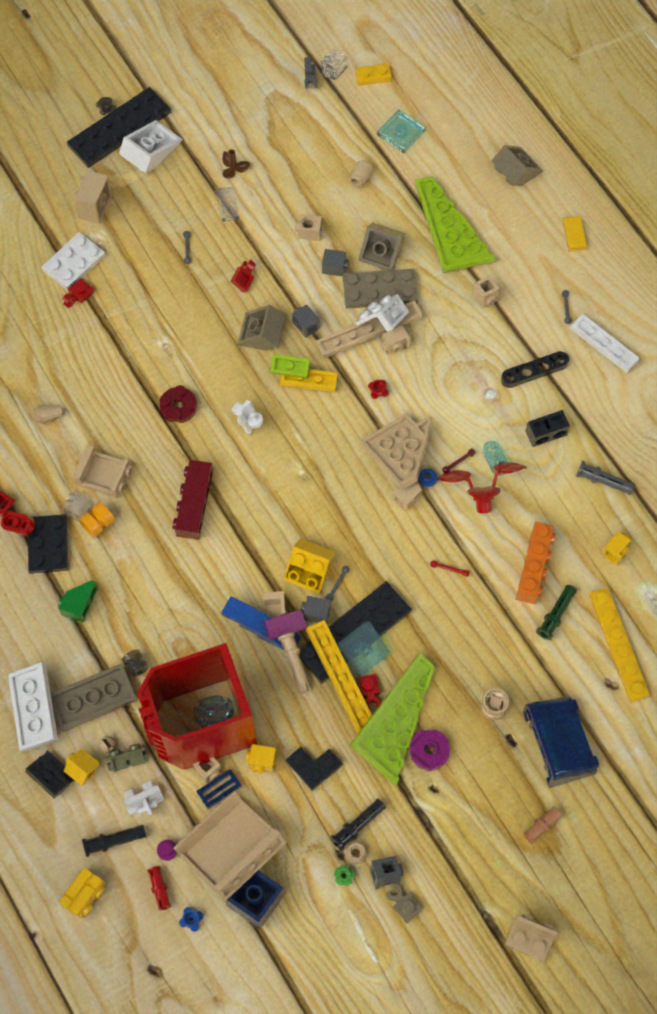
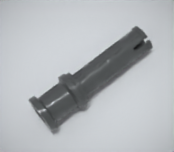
[576,461,635,495]

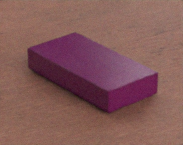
[263,610,307,640]

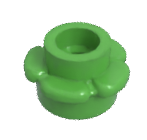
[334,865,355,886]

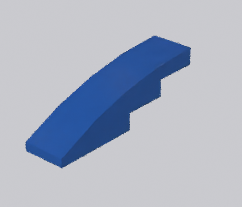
[221,596,301,650]

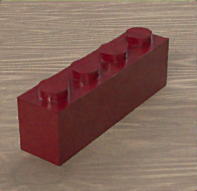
[172,460,213,540]

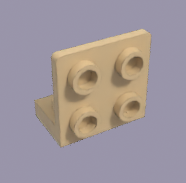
[504,914,558,963]

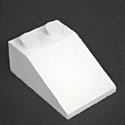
[119,120,182,173]

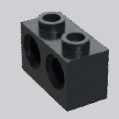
[525,410,570,447]

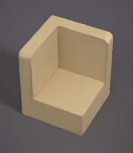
[264,591,285,618]

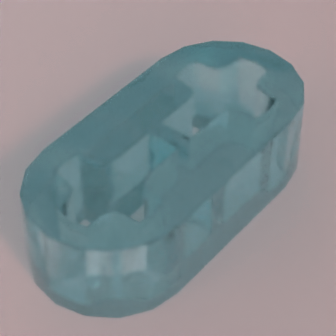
[483,441,508,476]

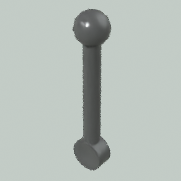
[183,231,191,264]
[562,290,571,324]
[326,566,350,601]

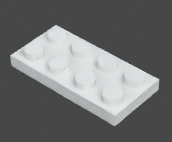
[8,662,58,752]

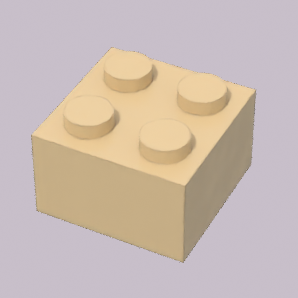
[74,170,112,224]

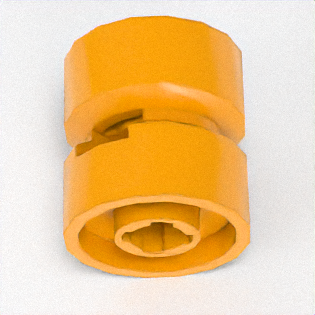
[78,502,115,538]

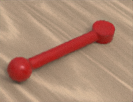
[430,560,470,577]

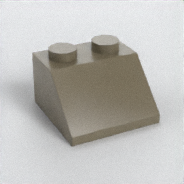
[492,145,543,186]
[358,222,406,270]
[238,305,285,351]

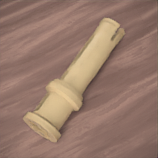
[278,632,311,694]

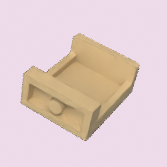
[72,444,132,498]

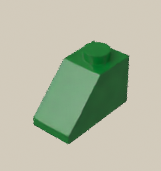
[58,580,98,623]

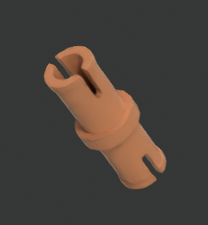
[523,806,562,844]

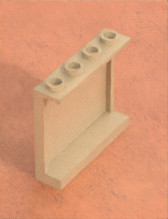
[174,791,286,902]

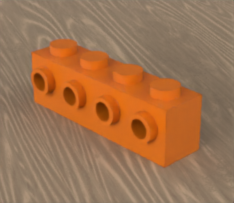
[515,521,556,604]

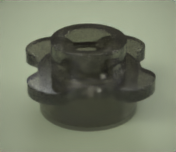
[96,97,116,115]

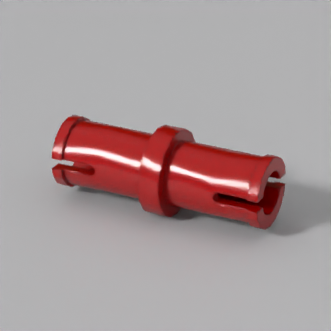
[147,866,172,911]

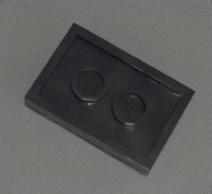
[28,514,68,574]

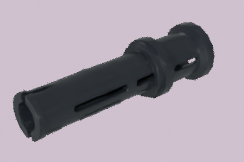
[330,798,386,851]
[82,825,147,857]

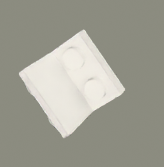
[355,294,409,332]

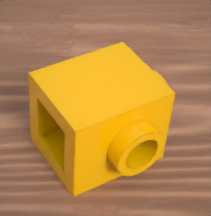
[245,744,277,774]
[64,748,100,786]

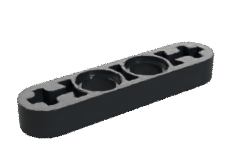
[501,351,569,388]

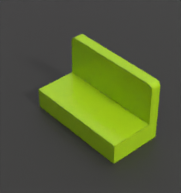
[270,354,311,379]

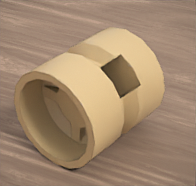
[481,688,509,721]

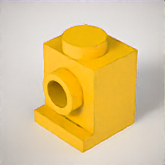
[602,531,632,566]

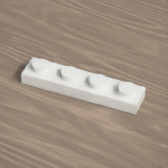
[570,314,639,373]

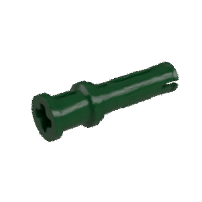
[536,585,577,640]

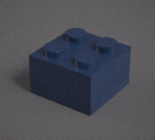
[225,870,285,929]

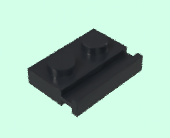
[26,750,75,799]

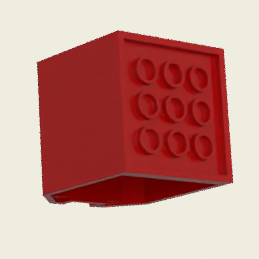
[137,643,258,770]

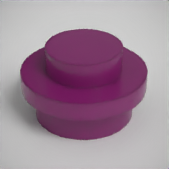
[157,840,177,861]

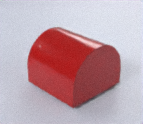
[0,491,15,517]

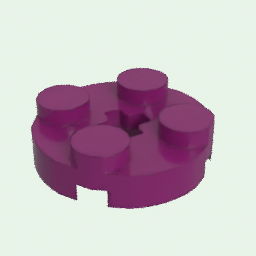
[409,730,450,772]

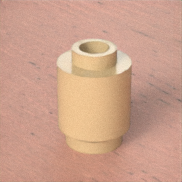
[349,160,373,187]

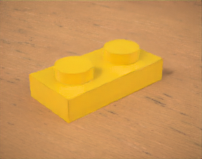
[355,63,392,86]

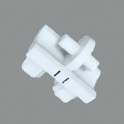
[232,400,264,435]
[124,780,164,816]

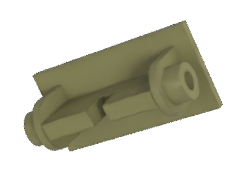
[105,743,149,772]

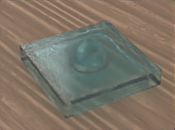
[377,109,426,153]
[337,621,391,677]

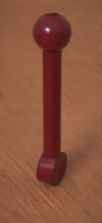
[442,449,476,473]

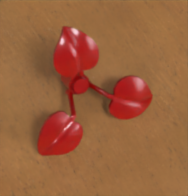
[437,462,527,513]

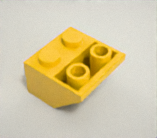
[283,538,336,594]

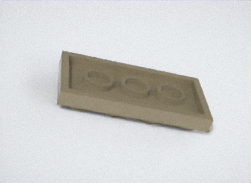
[343,269,418,309]
[51,663,137,733]

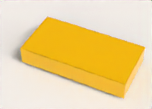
[563,216,587,252]

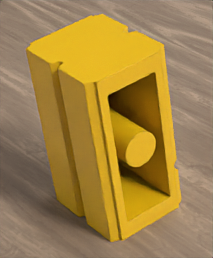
[58,867,106,919]

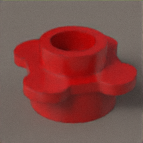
[368,380,389,399]

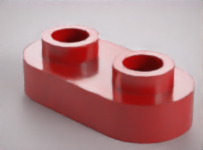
[1,511,35,536]

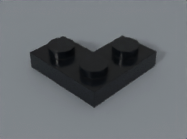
[285,747,343,792]

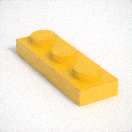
[280,369,338,392]

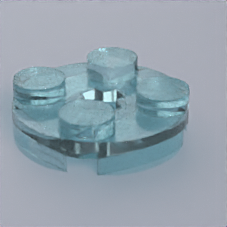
[193,695,234,728]

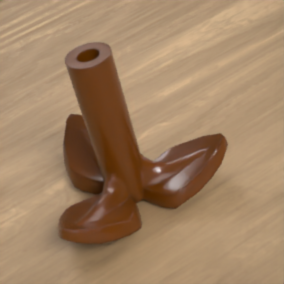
[222,149,250,178]

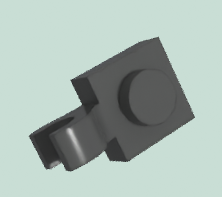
[304,57,318,89]

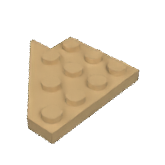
[360,413,432,491]

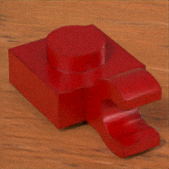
[230,259,256,292]
[62,278,94,308]

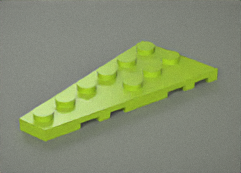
[415,176,496,273]
[349,653,435,785]

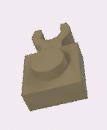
[386,884,423,924]

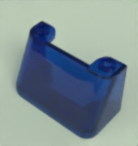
[522,696,599,788]

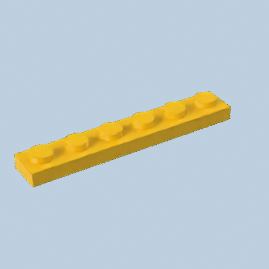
[589,587,650,703]
[306,620,372,734]

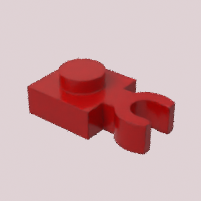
[356,674,380,710]

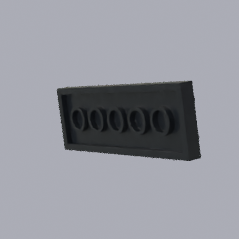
[67,87,171,168]
[299,581,412,684]

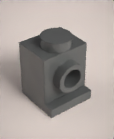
[370,856,403,890]

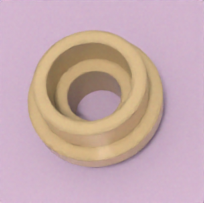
[346,842,367,863]

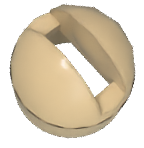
[99,736,116,754]

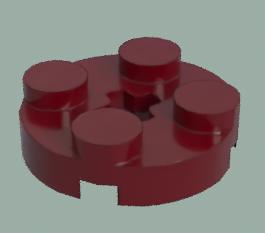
[159,385,197,423]

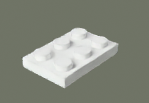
[41,232,106,291]

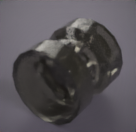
[122,650,149,677]

